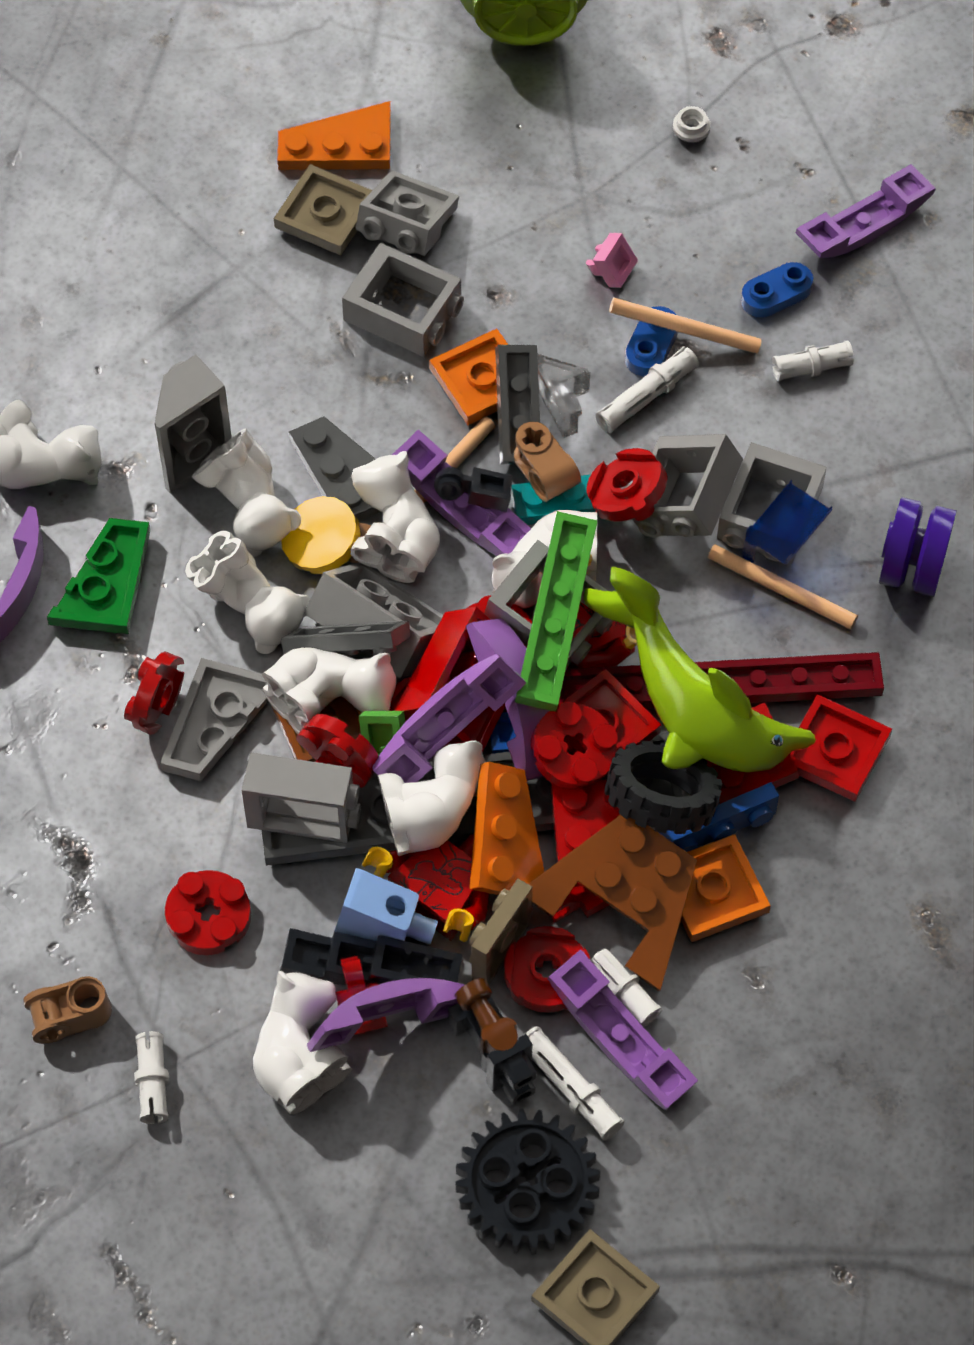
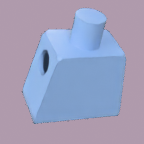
[335,868,438,944]

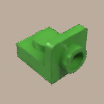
[359,711,405,756]

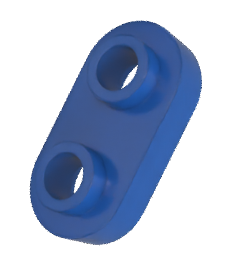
[741,262,813,318]
[625,306,678,377]

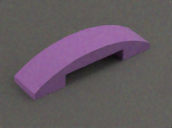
[796,164,936,258]
[392,429,531,556]
[0,506,44,643]
[466,618,550,781]
[372,653,526,783]
[548,949,698,1110]
[307,978,464,1052]

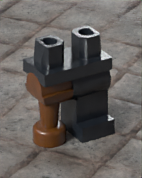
[448,978,537,1105]

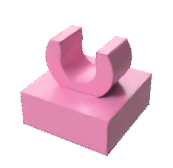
[586,233,638,288]

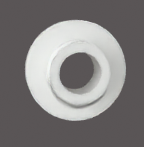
[673,106,710,142]

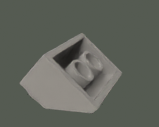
[154,354,232,493]
[304,562,443,678]

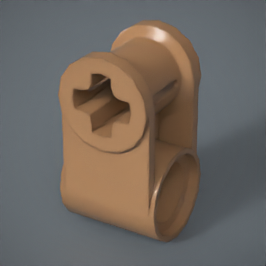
[514,422,581,502]
[23,976,112,1044]

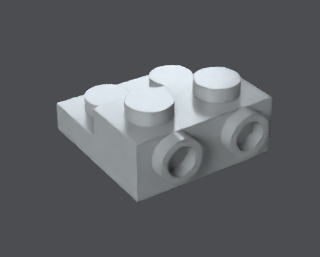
[356,170,459,256]

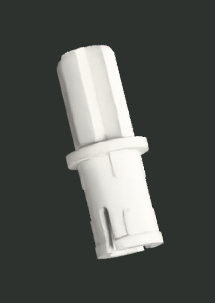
[591,949,662,1027]

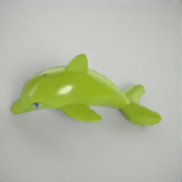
[584,567,816,773]

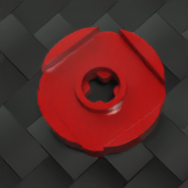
[586,448,668,522]
[124,651,184,735]
[531,702,618,789]
[296,714,379,788]
[165,870,251,955]
[504,926,590,1013]

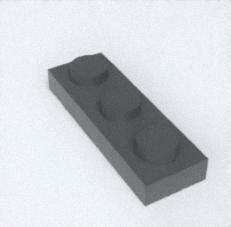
[495,345,540,464]
[281,621,411,656]

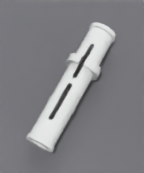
[595,346,699,433]
[524,1026,625,1140]

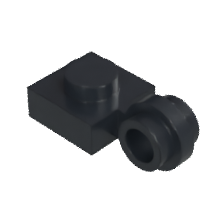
[434,467,512,512]

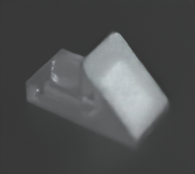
[537,354,590,438]

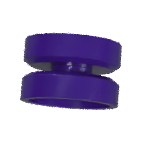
[879,497,957,597]

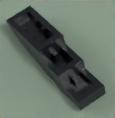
[280,928,463,986]

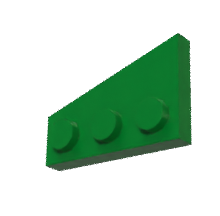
[47,518,150,634]

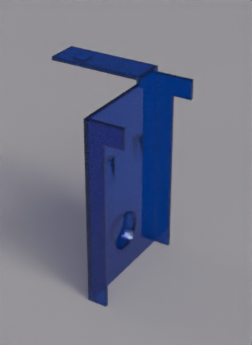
[742,480,832,565]

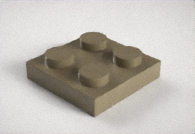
[274,164,372,255]
[469,879,533,986]
[531,1229,660,1345]

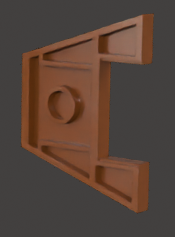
[529,815,697,991]

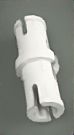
[772,341,854,381]
[134,1031,169,1124]

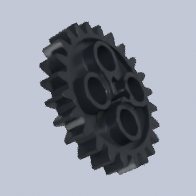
[455,1109,600,1254]

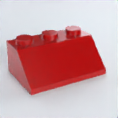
[394,607,505,752]

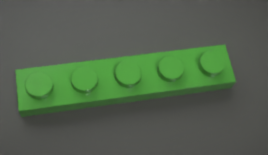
[515,511,598,712]

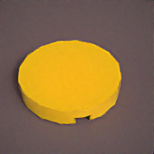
[281,496,361,574]

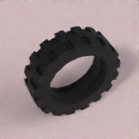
[605,741,722,834]

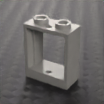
[342,243,464,357]
[632,434,743,537]
[717,442,827,564]
[484,539,613,669]
[241,752,361,843]

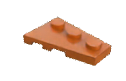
[277,101,391,170]
[470,761,544,895]

